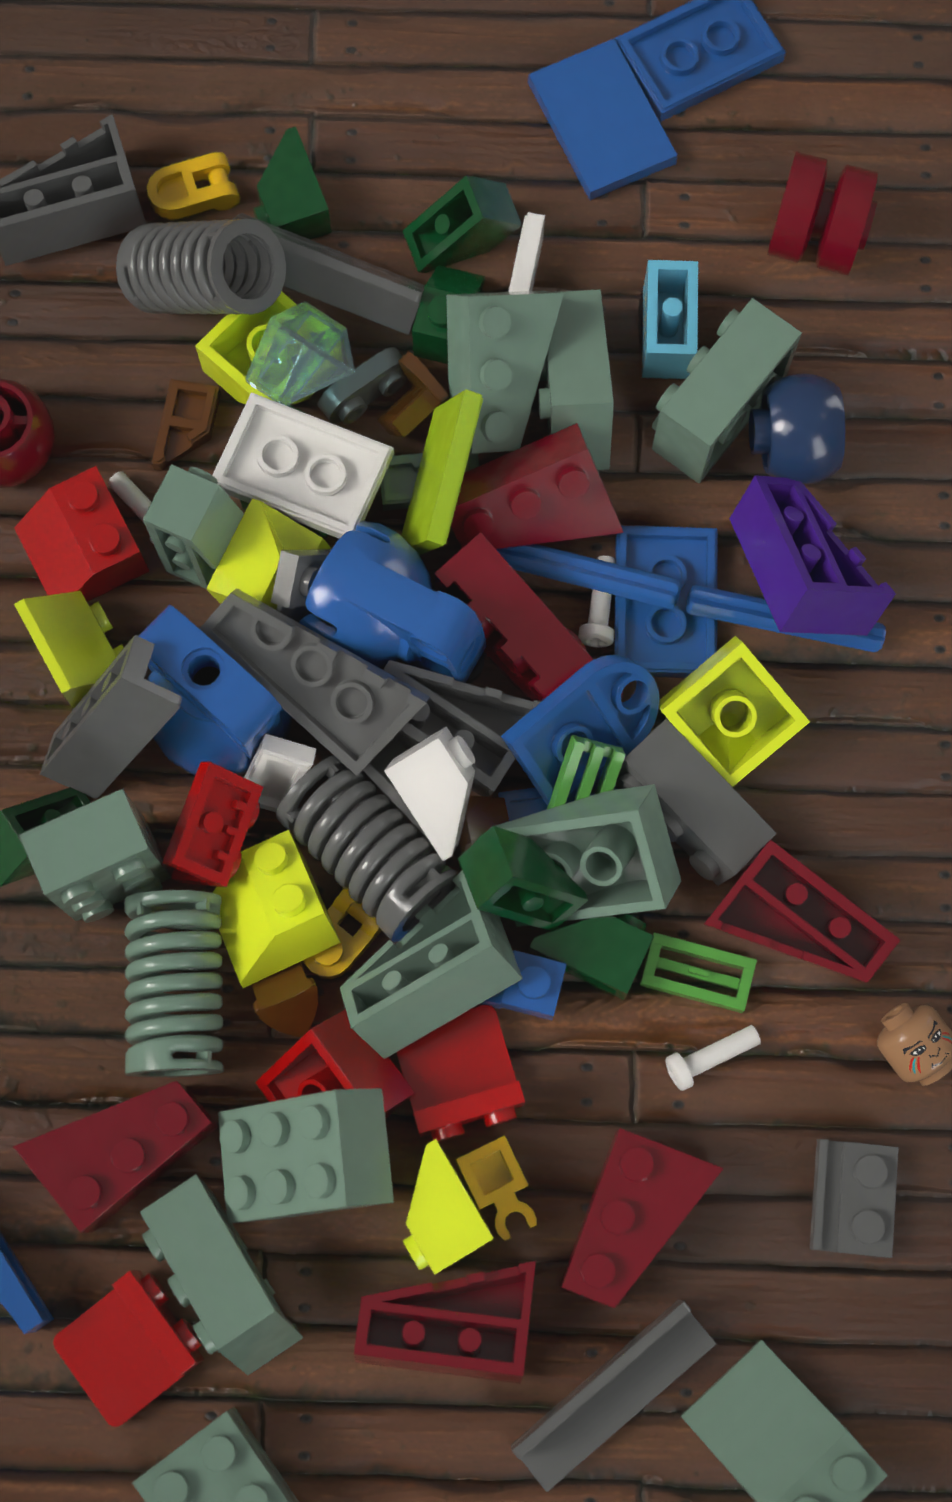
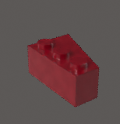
[451,423,624,549]
[704,839,901,983]
[12,1080,219,1233]
[559,1128,724,1308]
[353,1261,536,1384]

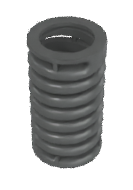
[116,218,286,315]
[276,755,460,942]

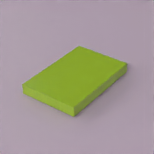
[401,389,483,555]

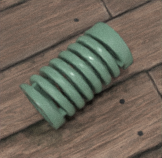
[124,890,224,1078]

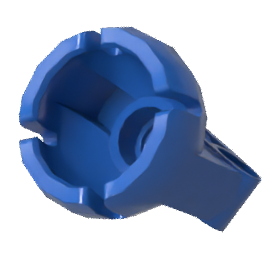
[300,521,486,683]
[139,605,293,775]

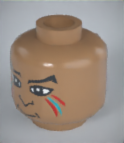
[877,1003,952,1086]

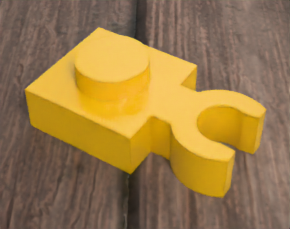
[456,1136,537,1241]

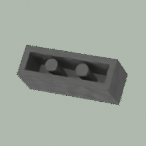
[616,719,776,886]

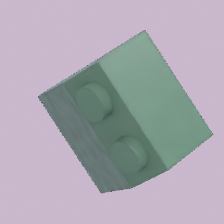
[496,784,681,927]
[681,1340,888,1502]

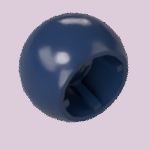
[748,374,845,485]

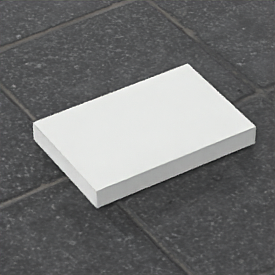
[212,392,394,539]

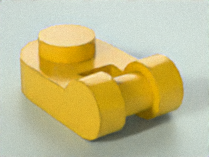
[147,152,240,219]
[303,889,382,979]

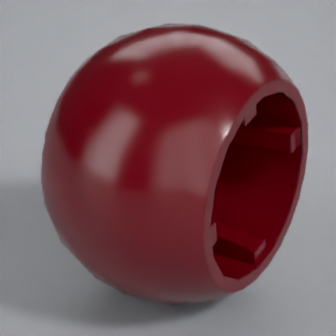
[0,378,54,488]

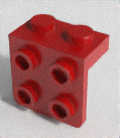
[396,1005,525,1142]
[53,1270,205,1427]

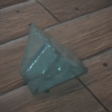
[245,301,355,407]

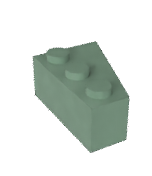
[538,290,614,470]
[446,291,564,454]
[143,464,244,589]
[340,870,523,1059]
[140,1175,304,1375]

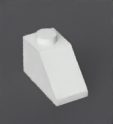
[384,726,475,861]

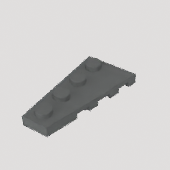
[199,588,430,776]

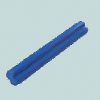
[496,544,681,609]
[686,585,886,652]

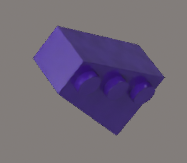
[729,475,896,636]

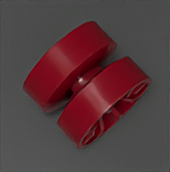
[767,151,878,276]

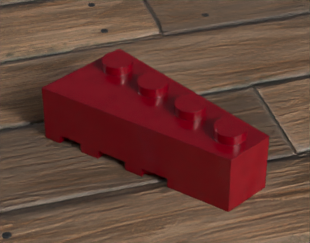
[434,532,624,702]

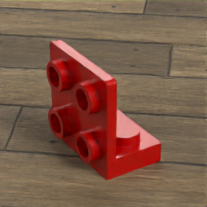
[162,762,264,887]

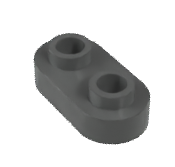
[318,347,408,424]

